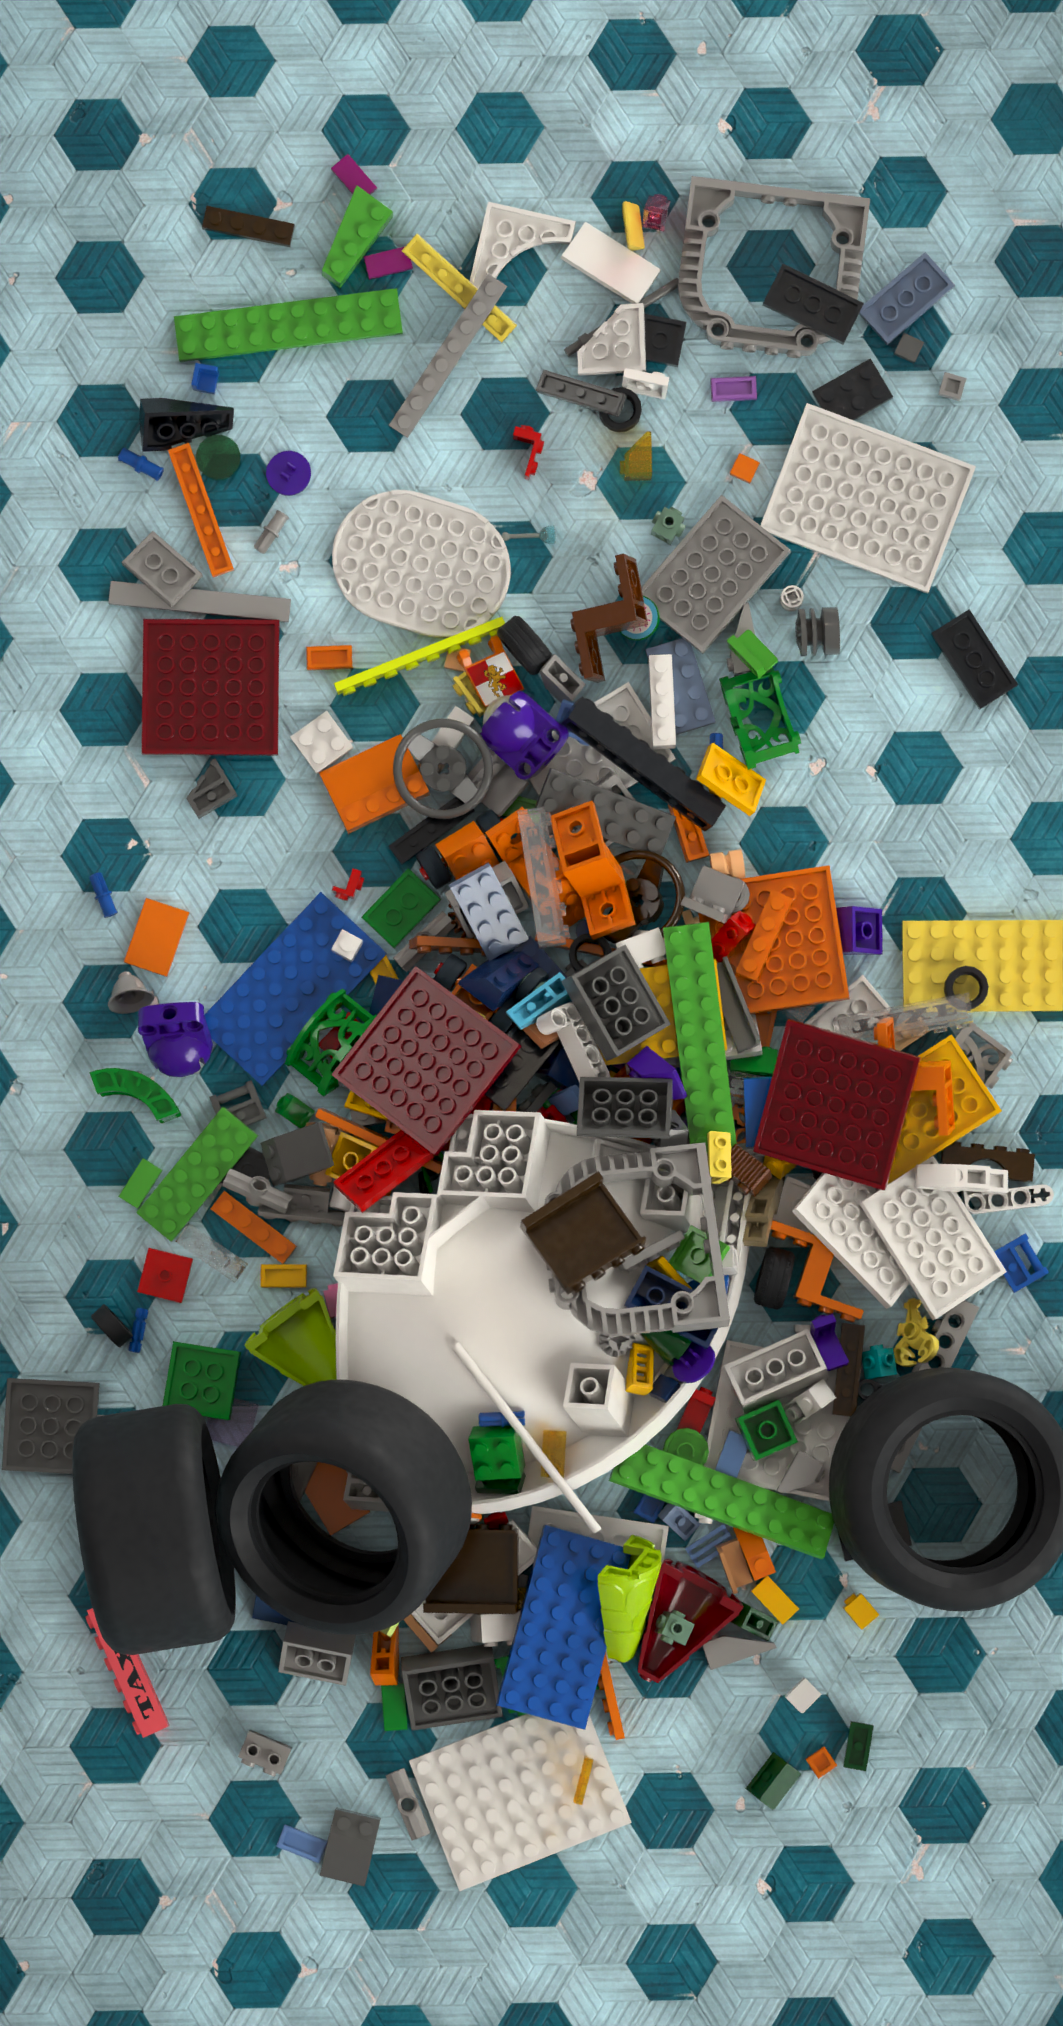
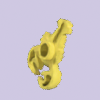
[893,1298,939,1367]

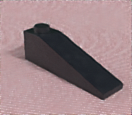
[139,398,234,452]

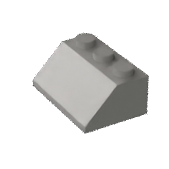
[445,861,529,939]
[278,1621,356,1686]

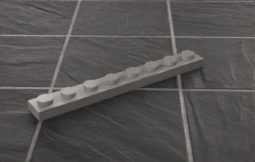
[389,274,507,438]

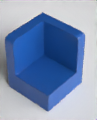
[191,363,219,394]

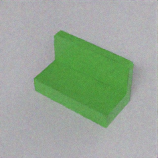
[726,629,778,679]

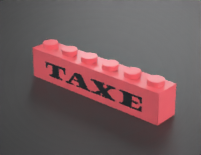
[85,1608,170,1738]

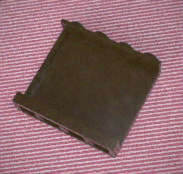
[520,1171,647,1295]
[423,1524,519,1614]

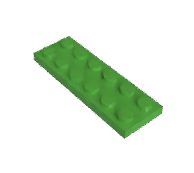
[136,1107,259,1242]

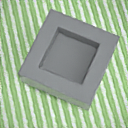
[938,372,967,401]

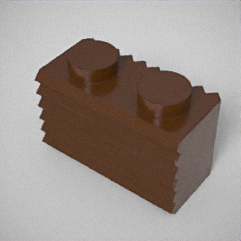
[726,1144,772,1197]

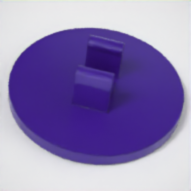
[266,451,311,496]
[672,1342,715,1383]

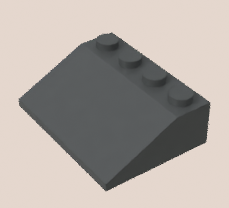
[561,944,671,1061]
[576,1077,673,1138]
[401,1645,503,1731]

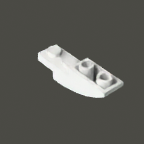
[915,1164,1008,1194]

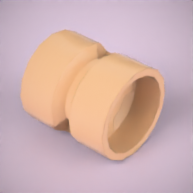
[709,849,745,879]

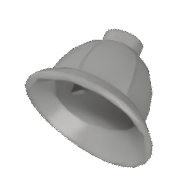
[108,972,154,1014]

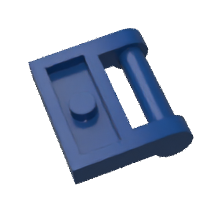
[994,1233,1049,1293]

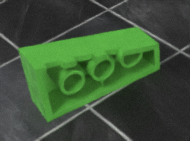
[322,186,393,289]

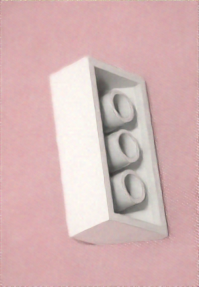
[724,1329,829,1414]

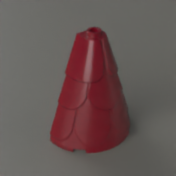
[637,1559,744,1683]

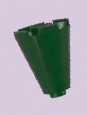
[640,1330,692,1366]

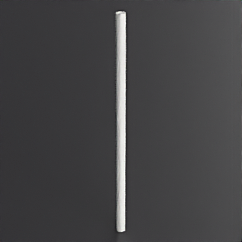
[452,1342,601,1534]

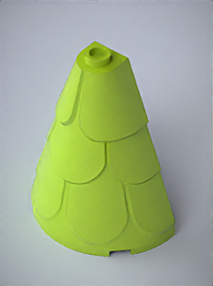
[244,1288,337,1386]
[598,1535,661,1663]

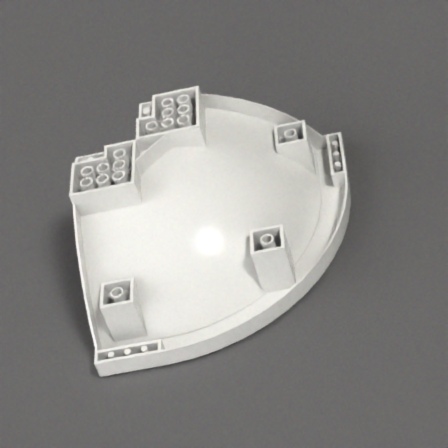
[333,1110,751,1514]

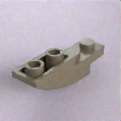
[742,1174,785,1247]

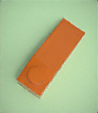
[733,1527,776,1581]
[370,1624,399,1685]

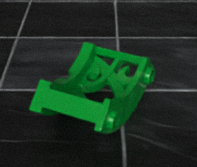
[719,667,801,770]
[285,989,377,1097]
[89,1068,181,1123]

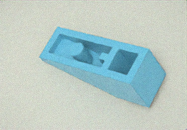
[506,972,572,1030]

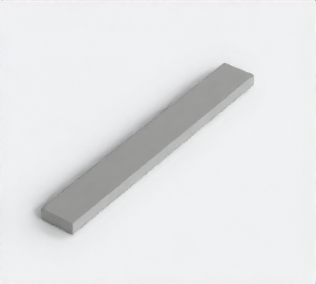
[109,581,291,622]

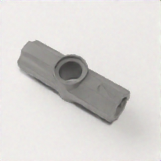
[393,911,456,972]
[223,1168,294,1214]
[386,1768,430,1840]

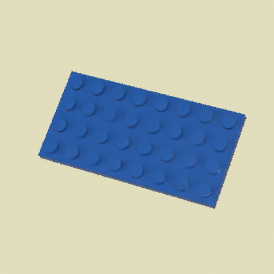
[204,892,387,1087]
[496,1525,631,1730]

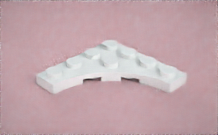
[470,202,576,289]

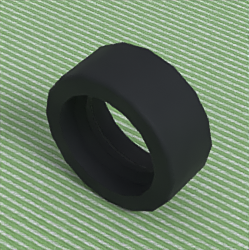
[599,387,642,432]
[569,933,612,972]
[944,966,989,1010]
[91,1304,133,1348]

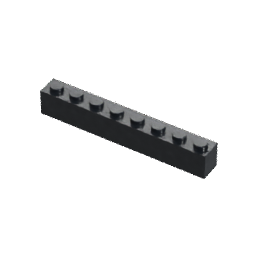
[561,697,726,832]

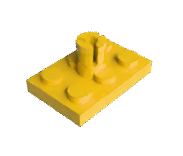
[696,743,766,816]

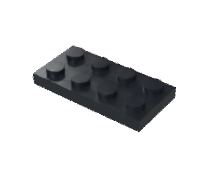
[763,264,864,345]
[930,609,1018,710]
[484,1025,561,1111]

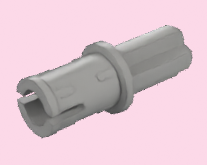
[254,510,289,554]

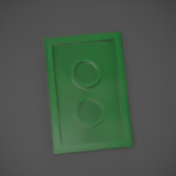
[361,868,441,949]

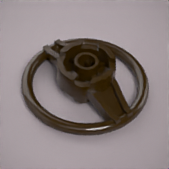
[603,850,685,944]

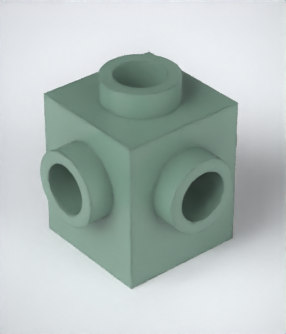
[651,507,686,545]
[654,1609,695,1645]

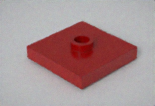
[137,1248,193,1303]

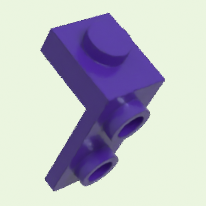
[810,1314,849,1371]

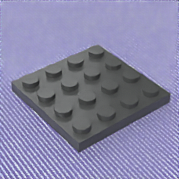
[2,1378,100,1474]

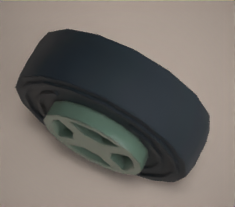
[514,968,549,1002]

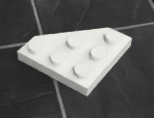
[577,303,646,376]

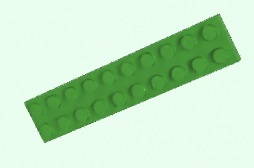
[174,288,403,362]
[663,922,737,1154]
[609,1444,834,1560]

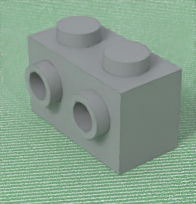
[238,1730,292,1776]

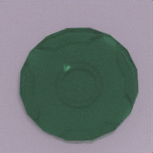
[196,435,241,480]

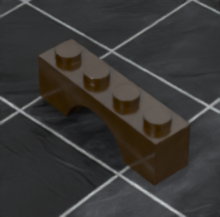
[940,1141,1035,1183]

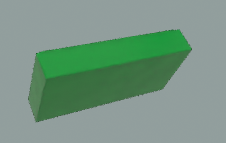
[381,1683,408,1731]

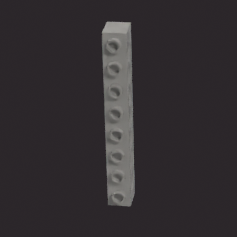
[891,1300,980,1473]

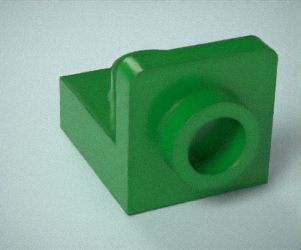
[275,1093,315,1128]

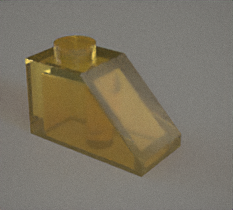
[620,431,652,481]

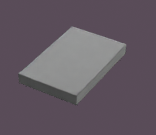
[122,531,203,608]

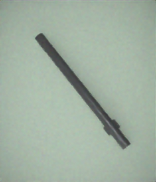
[564,278,679,357]

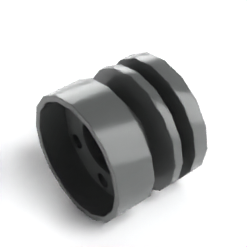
[795,607,840,656]

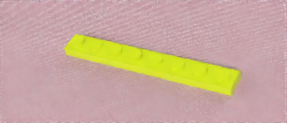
[334,617,505,696]

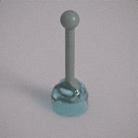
[501,526,556,544]

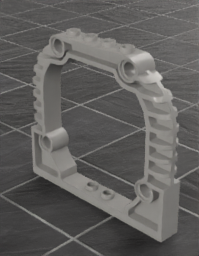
[678,176,870,358]
[544,1143,730,1336]

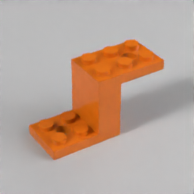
[550,801,635,940]
[485,806,585,936]
[873,1017,955,1136]
[770,1220,864,1323]

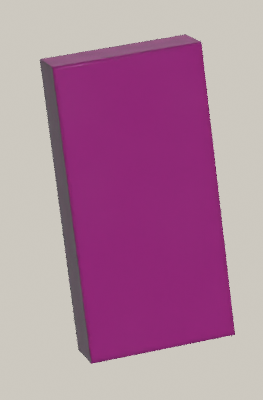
[331,154,377,195]
[364,247,413,280]

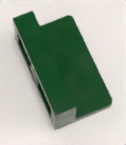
[745,1752,801,1810]

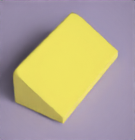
[622,201,645,251]

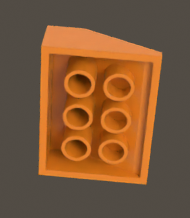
[319,734,430,834]

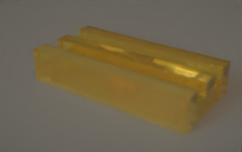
[573,1756,594,1805]

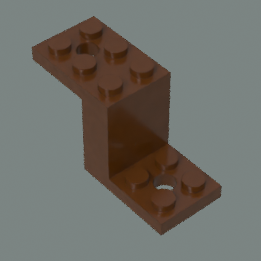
[570,554,648,683]

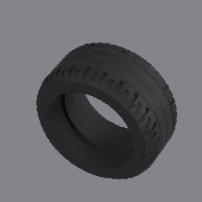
[497,616,552,675]
[754,1247,795,1310]

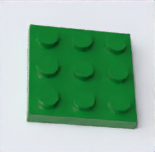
[162,1341,241,1420]

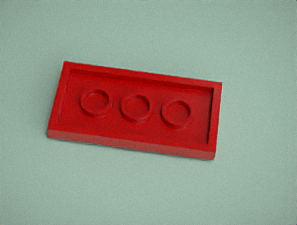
[333,1129,434,1213]

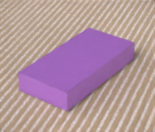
[711,376,757,402]

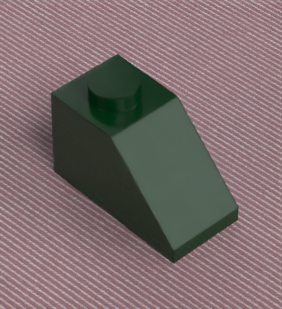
[731,1601,779,1641]

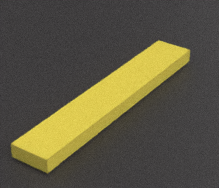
[402,233,517,343]

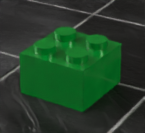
[735,1400,798,1461]
[468,1426,525,1481]

